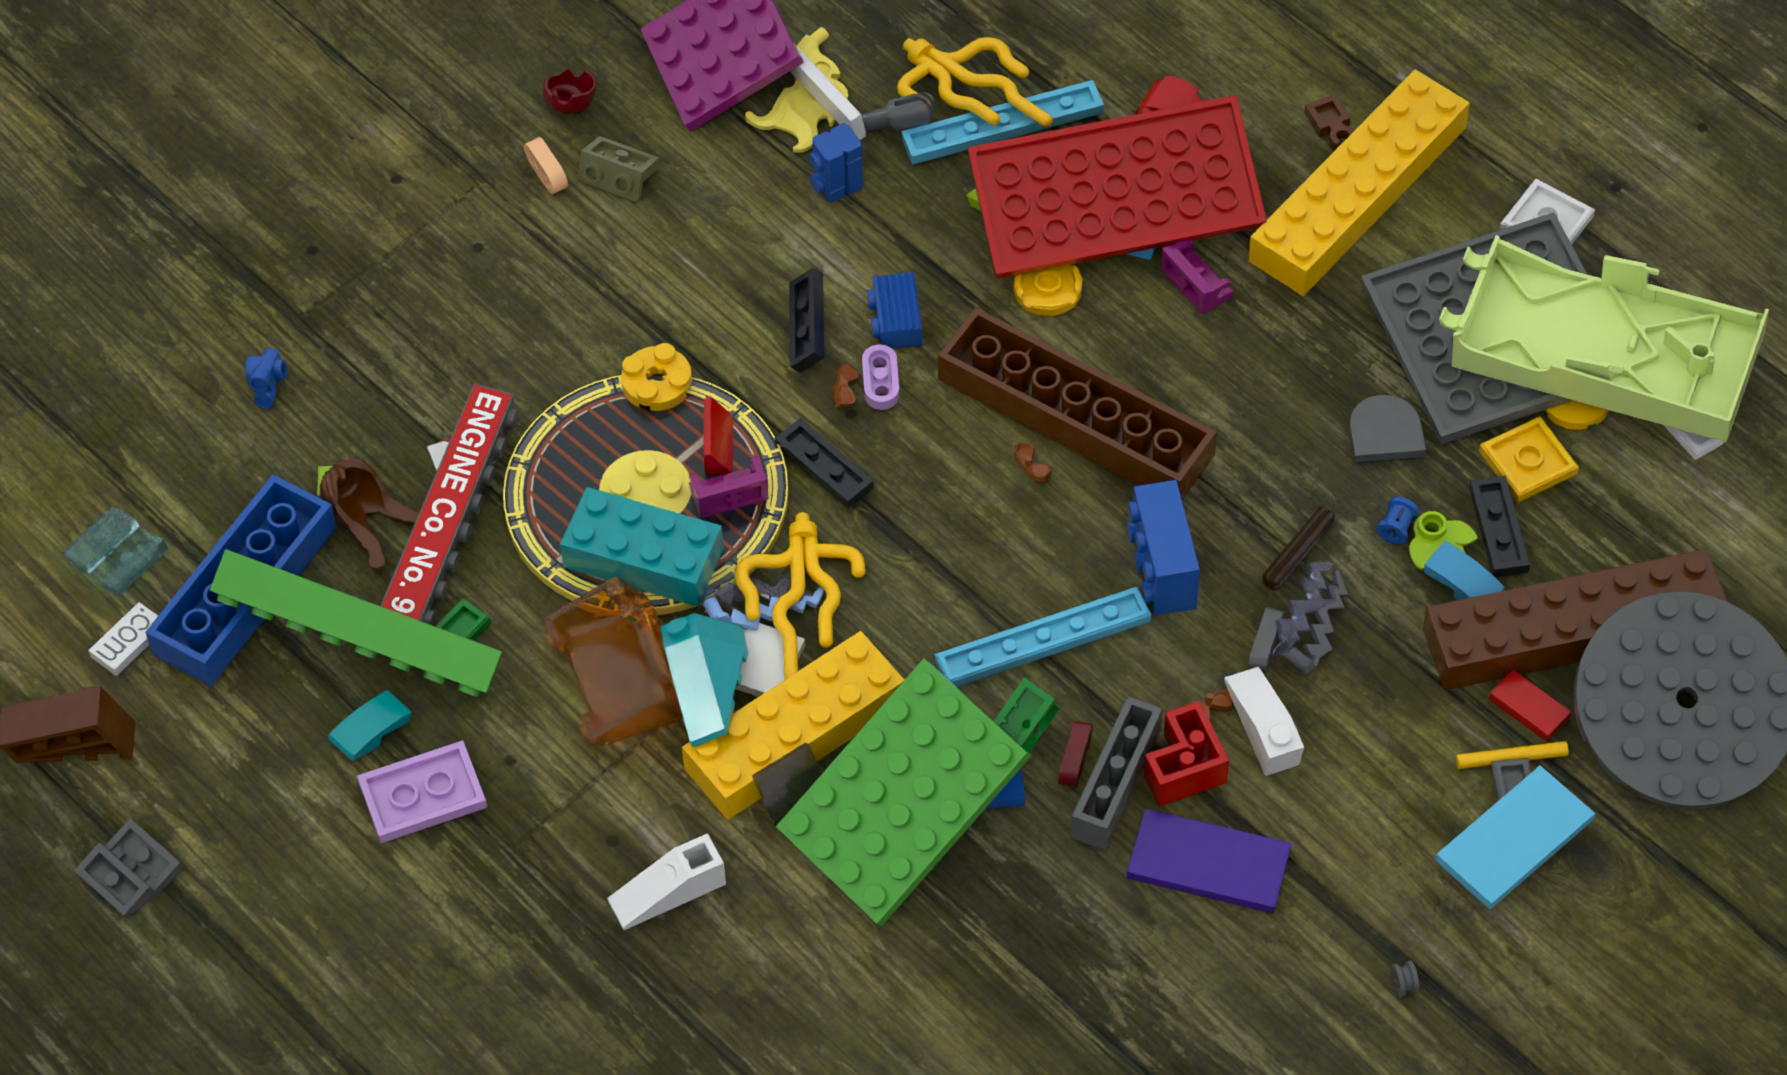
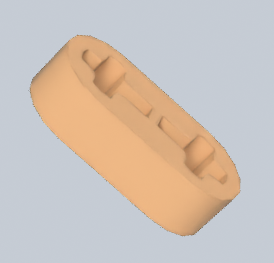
[524,137,568,195]

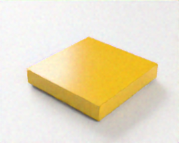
[1479,416,1579,503]

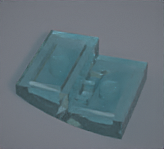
[62,506,168,597]

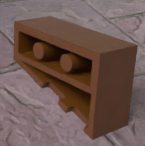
[0,686,136,763]

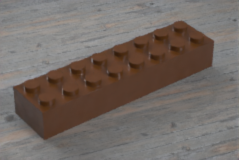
[938,307,1217,500]
[1423,549,1728,691]

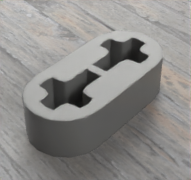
[1248,607,1285,672]

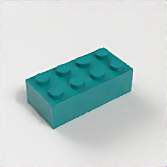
[560,487,724,607]

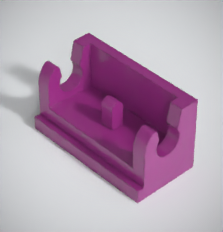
[1161,240,1233,315]
[689,456,769,519]

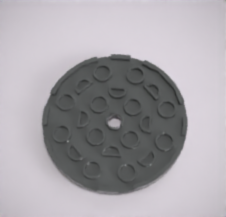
[1573,592,1787,809]

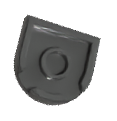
[1349,395,1426,463]

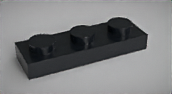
[789,268,824,373]
[775,418,874,509]
[1469,476,1530,577]

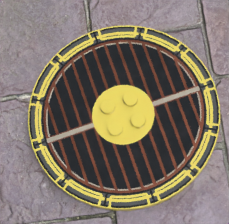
[503,374,788,616]

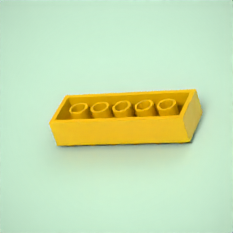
[682,631,905,820]

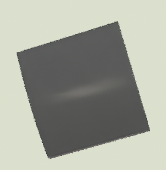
[74,818,185,918]

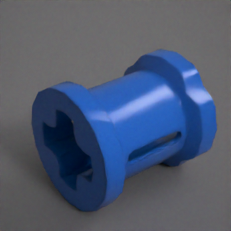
[1376,497,1419,544]

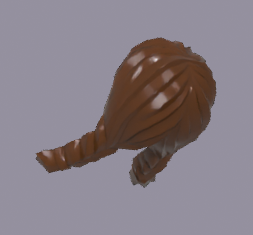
[320,458,419,569]

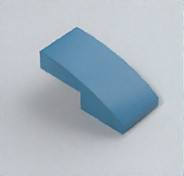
[1424,541,1505,600]

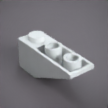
[607,833,726,931]

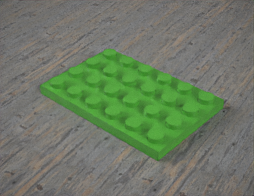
[776,658,1031,926]

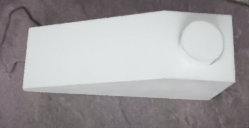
[1224,667,1304,776]

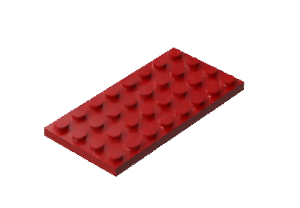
[968,95,1267,279]

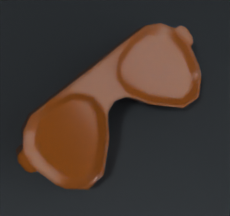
[832,363,859,409]
[1014,441,1051,483]
[1201,688,1233,721]

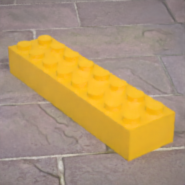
[1248,69,1470,297]

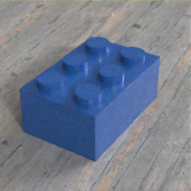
[1127,480,1200,616]

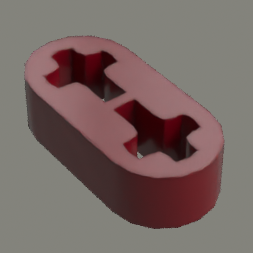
[1058,720,1093,788]

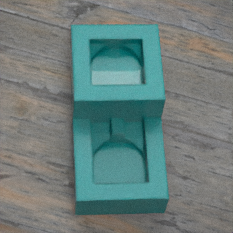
[328,690,412,761]

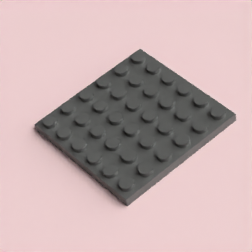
[1361,212,1588,444]

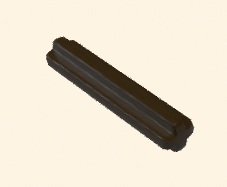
[1262,506,1335,590]

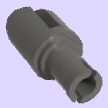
[860,92,935,133]

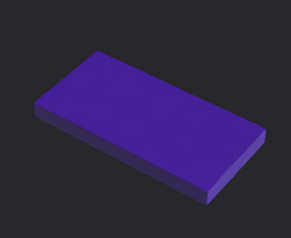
[1127,808,1292,913]

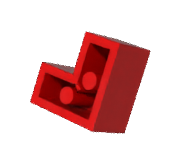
[1144,701,1229,807]

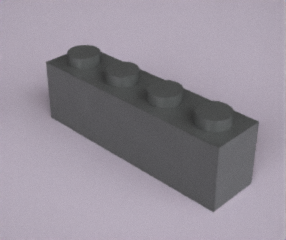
[1071,696,1162,851]

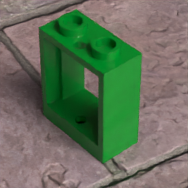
[994,677,1063,753]

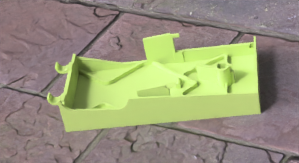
[1439,235,1769,442]

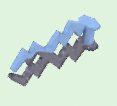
[700,568,825,630]

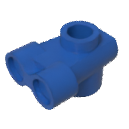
[246,348,287,409]

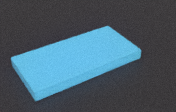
[1435,766,1595,910]

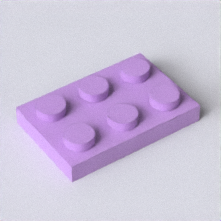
[357,740,487,843]

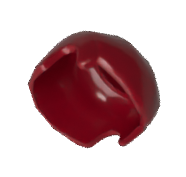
[543,68,596,115]

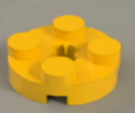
[621,343,692,411]

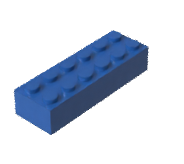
[145,474,337,686]

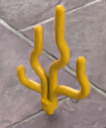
[897,37,1053,127]
[734,512,866,679]

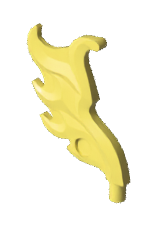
[745,27,848,153]

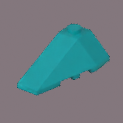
[660,613,749,747]

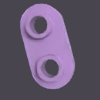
[862,344,900,410]

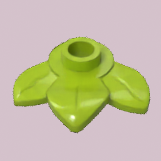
[1409,511,1478,570]

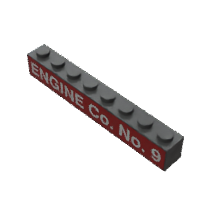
[380,383,519,625]

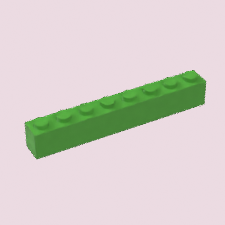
[210,549,504,697]

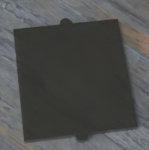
[752,742,823,827]

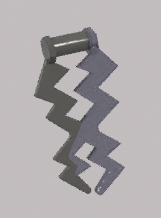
[1272,562,1348,675]

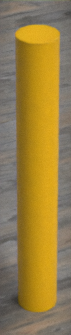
[1456,741,1569,769]

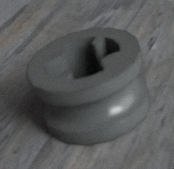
[1391,960,1420,998]

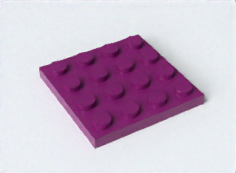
[640,0,804,132]

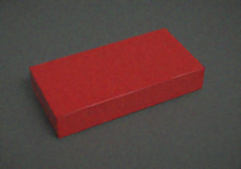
[1489,670,1571,742]

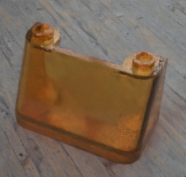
[544,576,684,746]

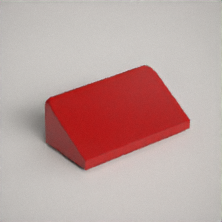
[703,396,733,475]

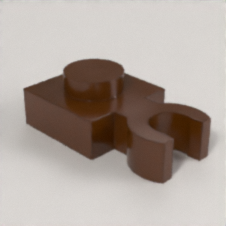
[1304,94,1354,151]

